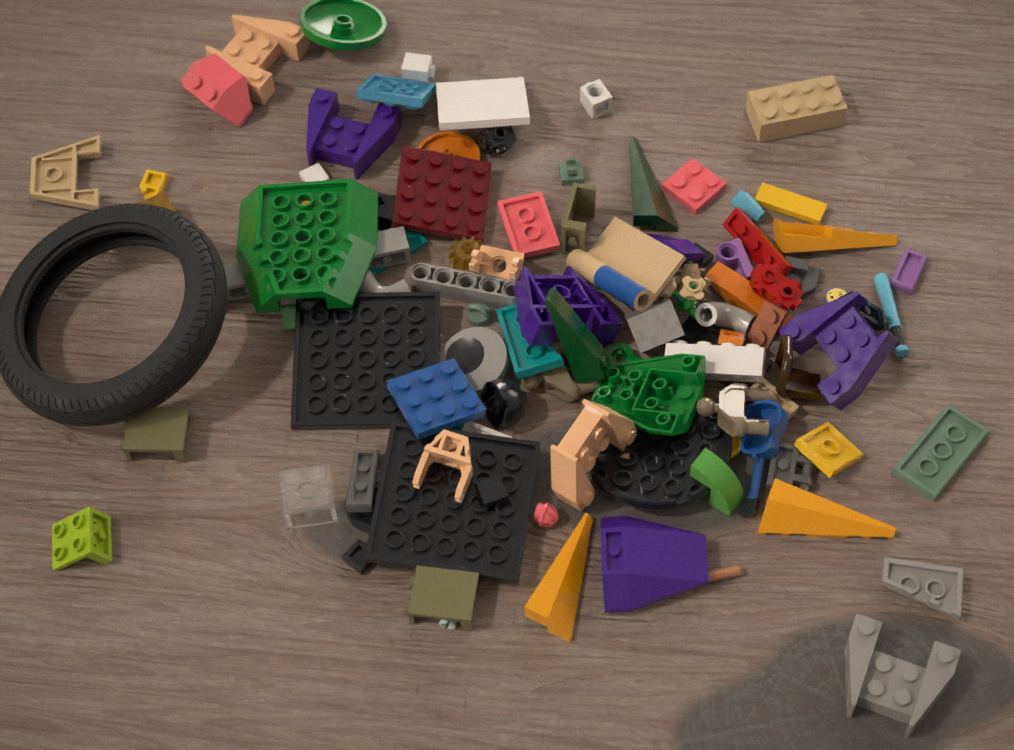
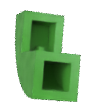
[690,448,744,517]

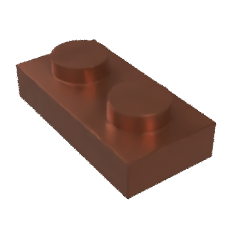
[744,300,789,354]

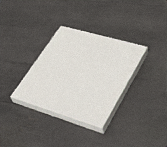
[436,77,530,131]

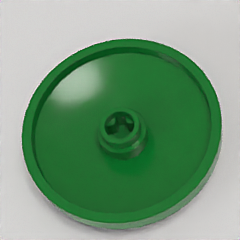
[300,0,387,50]

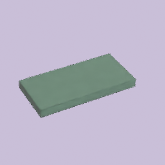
[891,404,990,503]

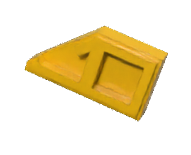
[139,169,169,199]

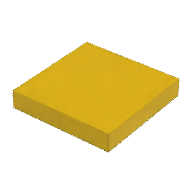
[794,422,864,478]

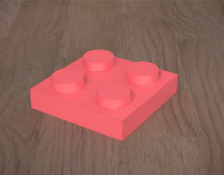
[661,158,726,215]

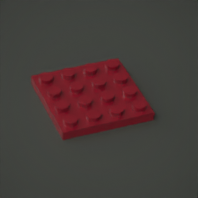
[391,145,492,244]

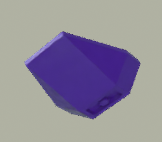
[601,516,709,613]

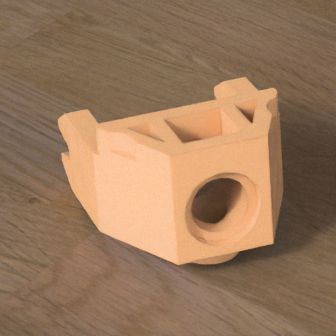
[469,245,525,281]
[412,430,473,503]

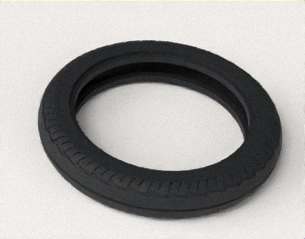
[0,203,227,426]

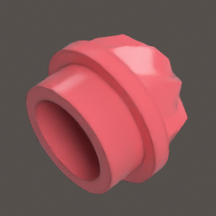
[533,502,559,528]

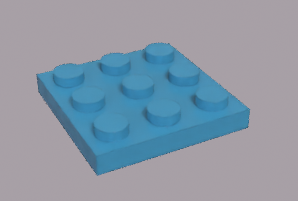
[356,74,436,110]

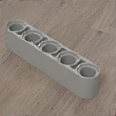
[410,263,516,309]

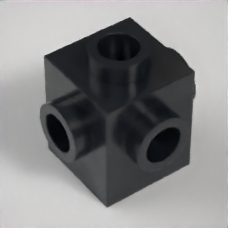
[479,126,517,155]

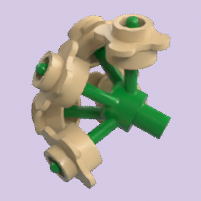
[655,262,711,320]

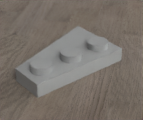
[881,557,963,620]

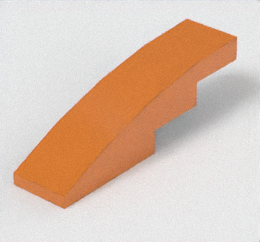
[703,261,794,338]

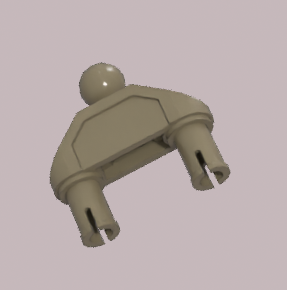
[521,341,598,402]
[696,383,770,437]

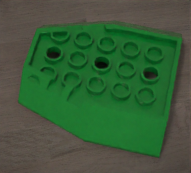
[236,179,379,314]

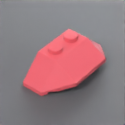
[181,53,253,127]

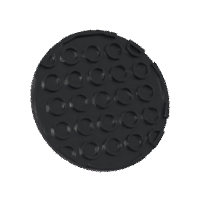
[588,411,732,509]

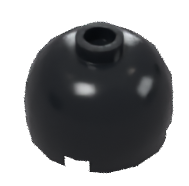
[482,379,527,429]

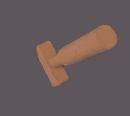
[685,565,741,595]

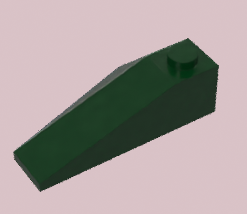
[544,288,611,383]

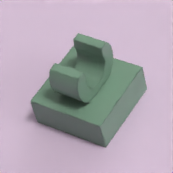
[559,158,584,186]

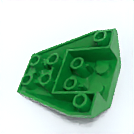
[591,353,706,436]

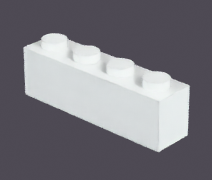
[665,340,766,383]

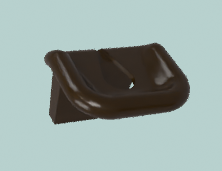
[775,335,821,400]

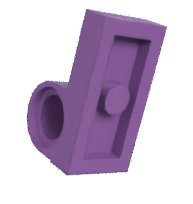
[715,238,753,281]

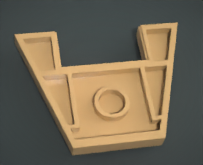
[29,135,102,210]

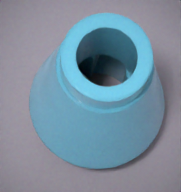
[731,190,766,222]

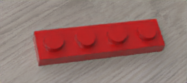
[722,207,793,277]

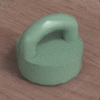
[467,303,491,327]

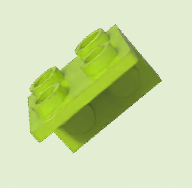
[52,506,112,571]

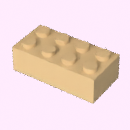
[745,75,847,142]

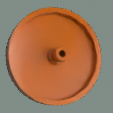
[418,131,481,161]

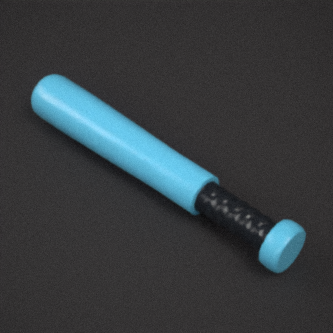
[874,273,909,357]

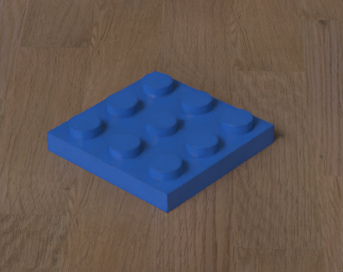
[387,358,486,440]

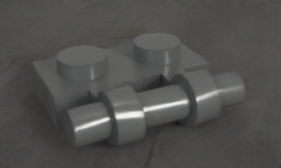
[765,442,816,492]

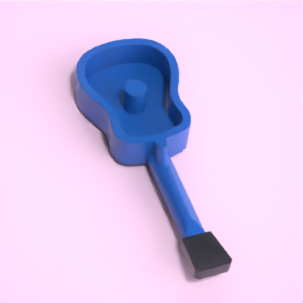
[739,400,789,518]

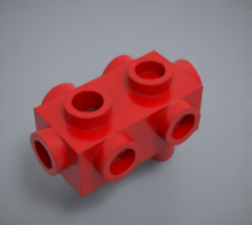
[749,261,804,312]

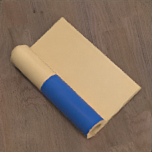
[566,217,686,312]

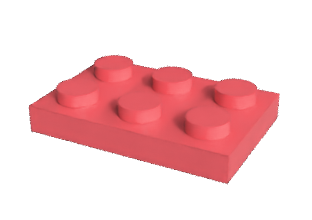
[497,191,560,259]

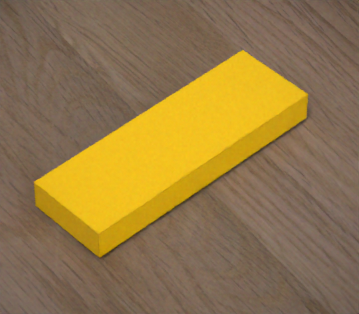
[755,182,827,225]

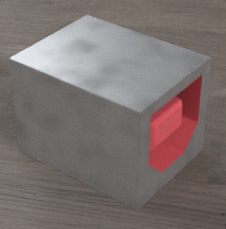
[624,298,685,353]

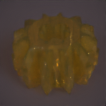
[448,236,483,273]

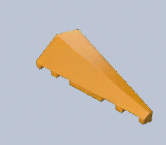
[773,219,898,253]
[757,478,896,540]
[524,513,593,642]

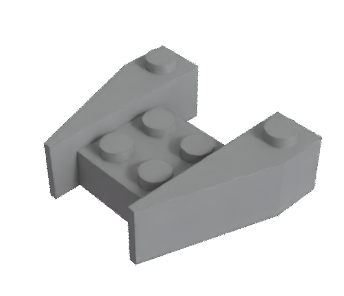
[844,613,961,739]

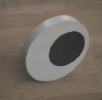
[440,327,510,395]

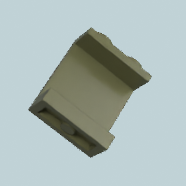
[561,183,596,256]
[120,407,193,463]
[404,565,480,632]

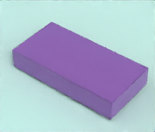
[890,248,928,295]

